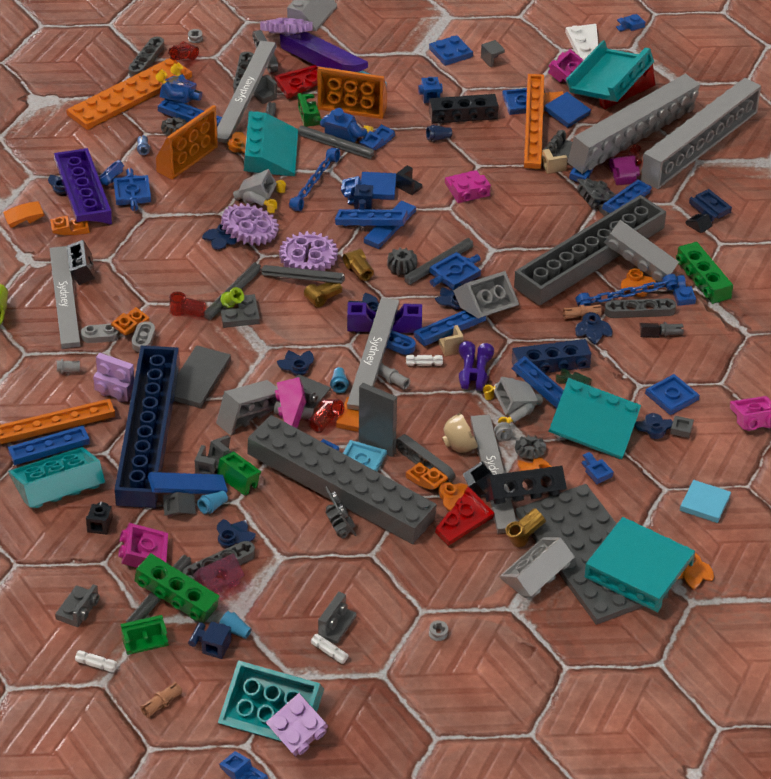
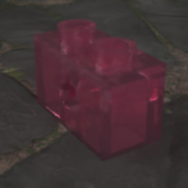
[193,553,245,594]

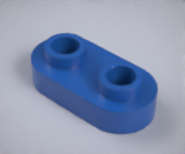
[99,160,124,186]
[386,330,416,355]

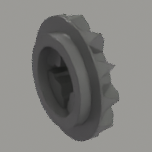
[161,117,187,135]
[515,435,546,459]

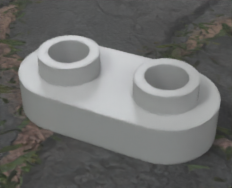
[132,322,155,352]
[81,324,119,343]

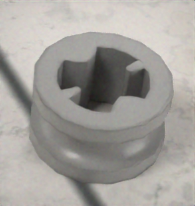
[188,29,203,43]
[494,422,513,441]
[429,620,448,641]

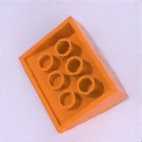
[317,67,387,119]
[156,105,218,180]

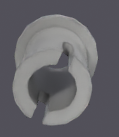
[57,359,80,374]

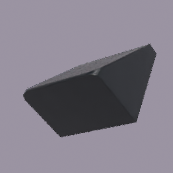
[685,214,712,233]
[639,323,660,338]

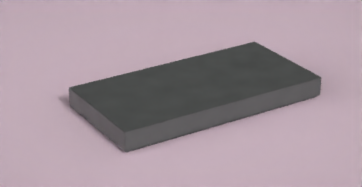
[174,345,231,408]
[359,383,397,457]

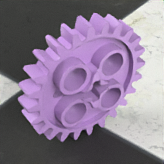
[260,18,313,34]
[221,203,279,246]
[279,231,338,271]

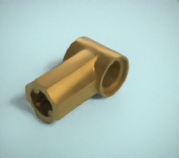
[343,249,374,282]
[303,282,343,308]
[506,508,546,547]

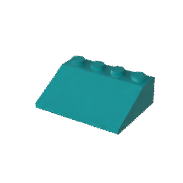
[243,111,298,176]
[548,378,641,459]
[8,447,105,508]
[218,660,324,742]

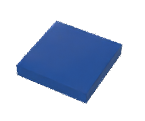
[502,88,527,115]
[544,92,591,128]
[361,172,396,200]
[645,374,700,415]

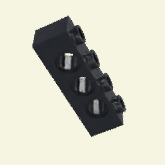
[429,94,499,124]
[482,465,567,505]

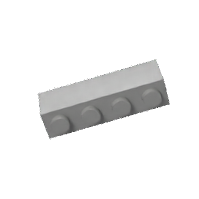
[604,220,679,285]

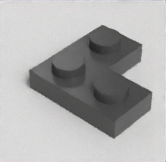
[221,294,260,328]

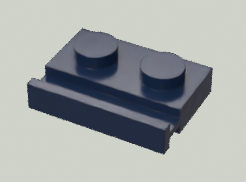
[689,189,732,221]

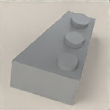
[216,380,280,436]

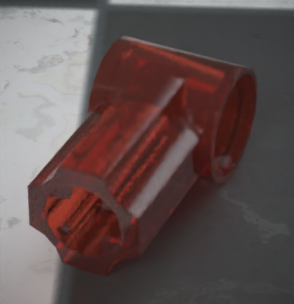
[168,41,199,60]
[169,291,207,318]
[308,399,345,433]

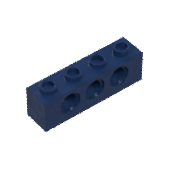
[512,339,592,377]

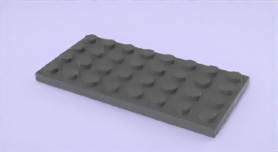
[516,484,669,625]

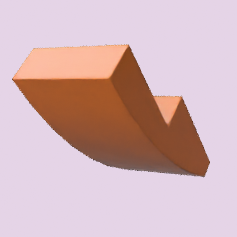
[3,201,45,228]
[50,215,90,235]
[111,307,150,335]
[406,462,448,490]

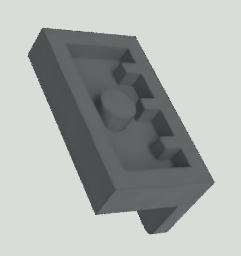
[55,584,100,627]
[318,592,356,644]

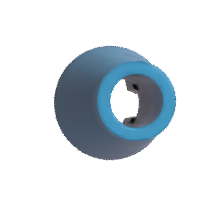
[330,367,349,393]
[197,491,228,514]
[219,611,252,639]

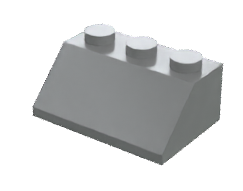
[287,0,337,31]
[453,271,519,319]
[499,537,575,597]

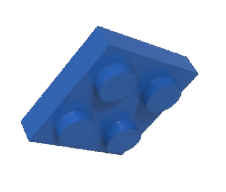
[429,35,473,66]

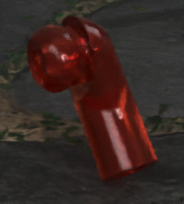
[627,144,642,166]

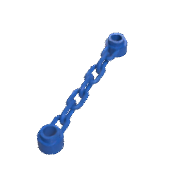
[289,148,340,211]
[575,274,678,306]

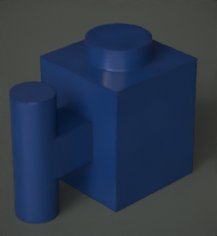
[354,184,373,210]
[188,621,232,659]

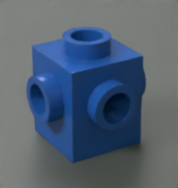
[418,77,443,103]

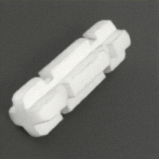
[406,355,443,366]
[311,634,348,664]
[75,650,117,672]

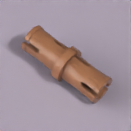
[563,304,602,320]
[140,682,183,718]

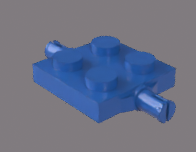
[113,168,151,211]
[430,252,481,290]

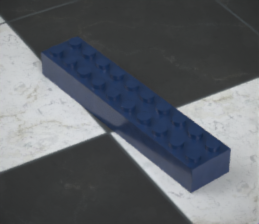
[114,345,180,508]

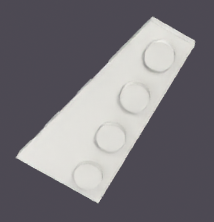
[565,24,598,60]

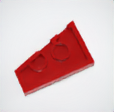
[435,486,495,546]

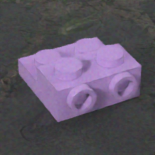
[93,353,134,402]
[266,693,328,756]

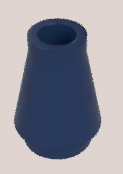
[426,125,452,141]

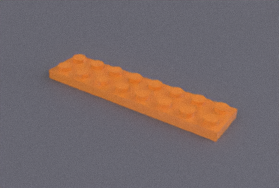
[66,57,192,130]

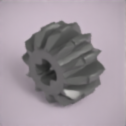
[387,247,417,276]

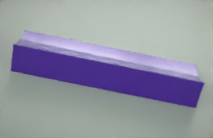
[280,32,368,72]
[54,148,112,225]

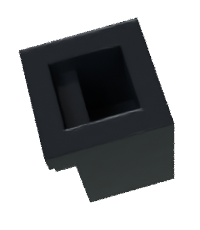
[86,502,113,535]

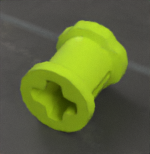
[220,287,244,308]

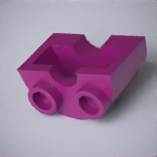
[608,156,640,185]

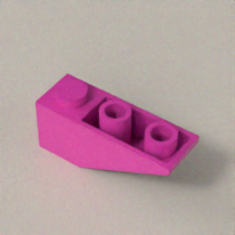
[275,377,306,428]

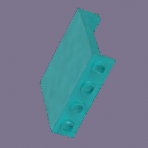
[565,40,654,102]
[584,517,695,613]

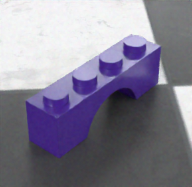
[347,302,422,333]

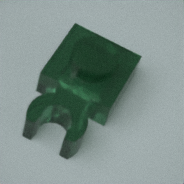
[555,369,592,386]

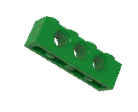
[676,241,733,304]
[134,553,220,624]

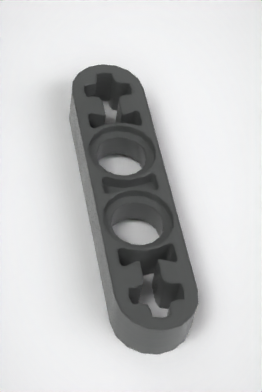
[252,30,278,73]
[128,37,164,77]
[233,52,254,93]
[604,298,676,318]
[396,434,456,483]
[183,541,255,584]

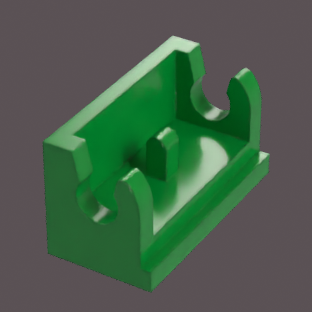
[298,93,322,127]
[217,451,261,496]
[120,615,169,655]

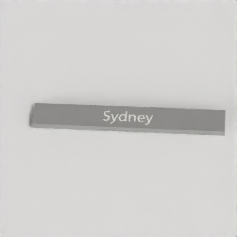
[217,41,277,143]
[49,246,80,349]
[347,298,400,410]
[470,414,516,534]

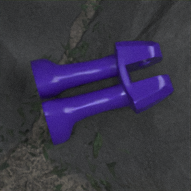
[459,341,494,391]

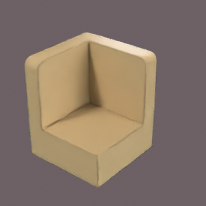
[542,149,568,174]
[439,325,463,356]

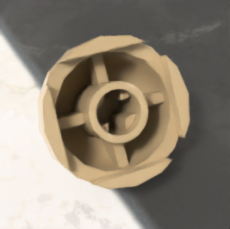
[442,413,478,453]

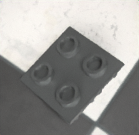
[542,130,573,161]
[577,179,616,209]
[295,374,331,408]
[325,486,356,538]

